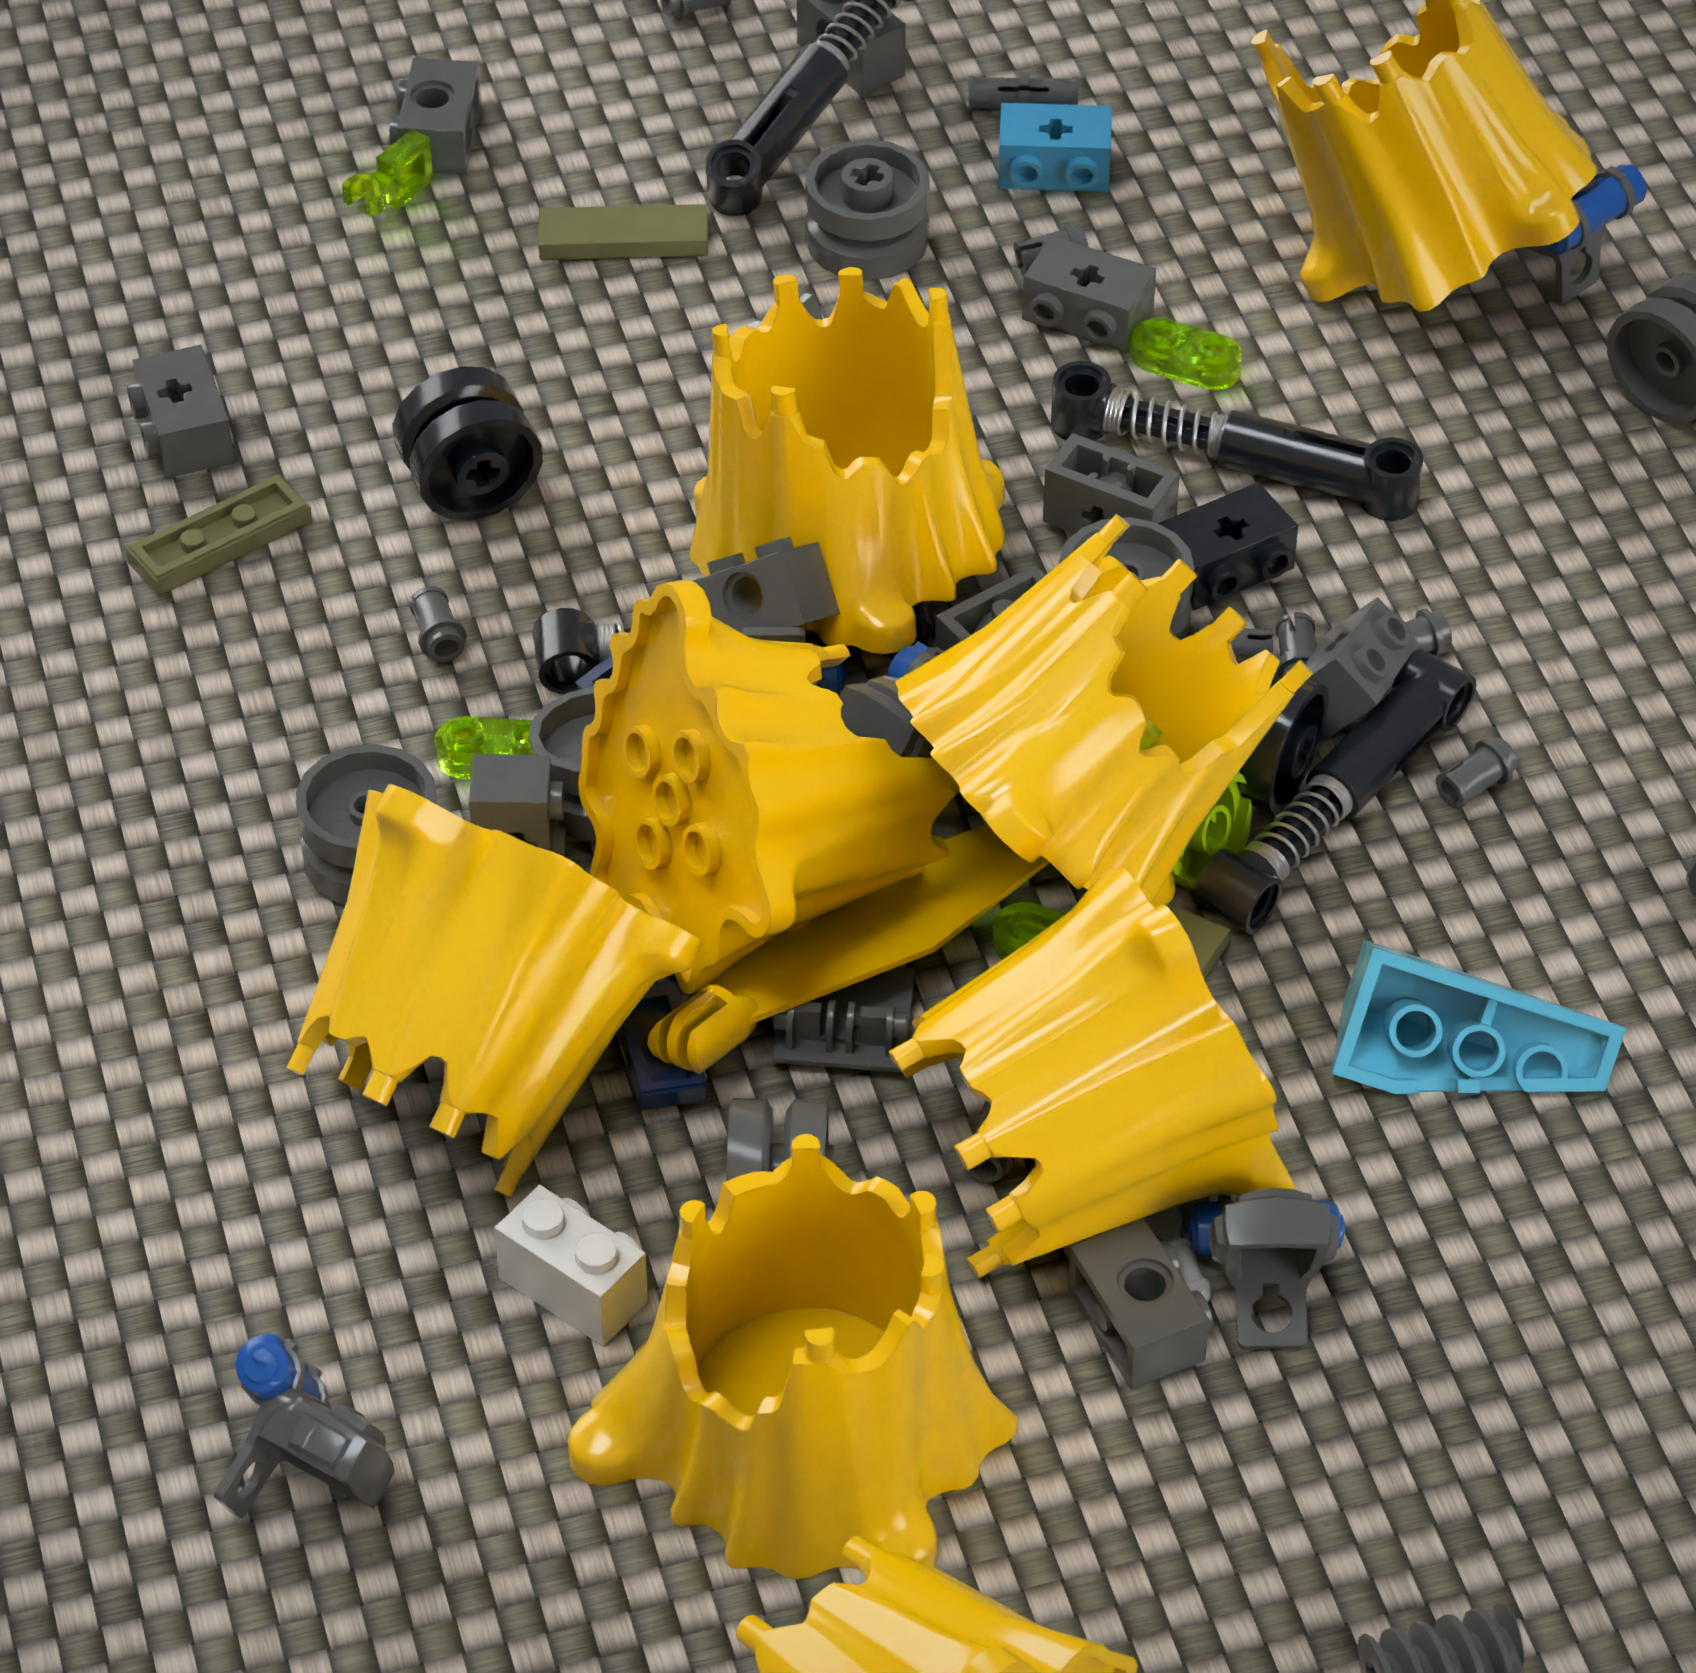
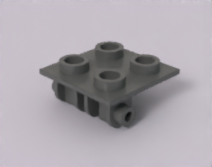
[772,967,916,1073]

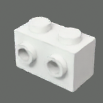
[494,1185,648,1347]

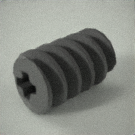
[1357,1602,1524,1673]

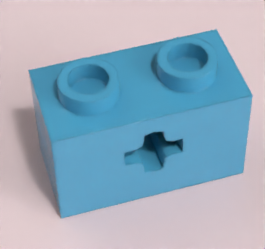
[998,103,1112,192]

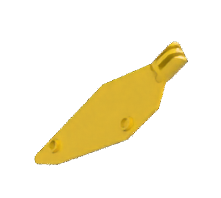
[647,824,1050,1074]

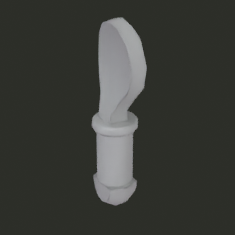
[1139,1205,1211,1303]

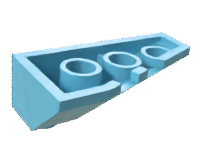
[1331,940,1626,1094]

